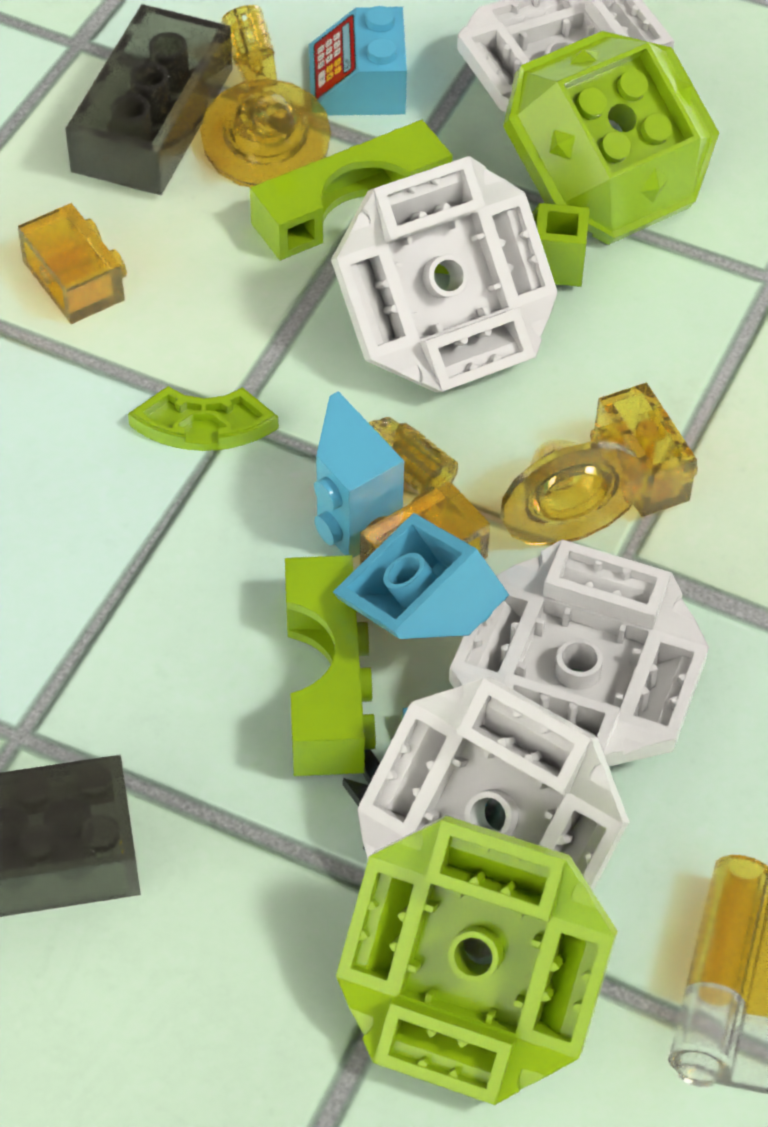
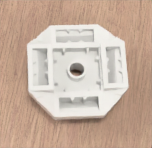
[457,0,674,126]
[331,156,558,392]
[449,540,709,766]
[357,677,629,959]

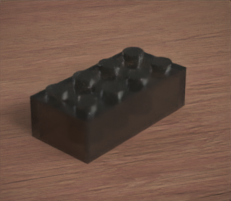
[65,4,233,195]
[0,755,141,917]

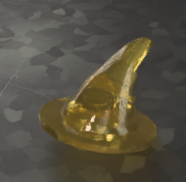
[200,78,331,187]
[500,439,645,545]

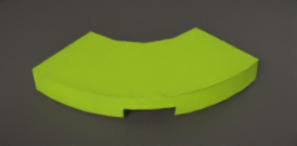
[128,386,279,451]

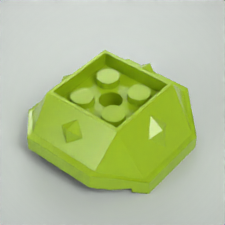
[503,31,719,245]
[336,815,618,1105]

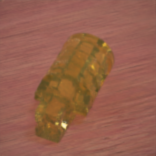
[221,5,278,96]
[369,417,458,500]

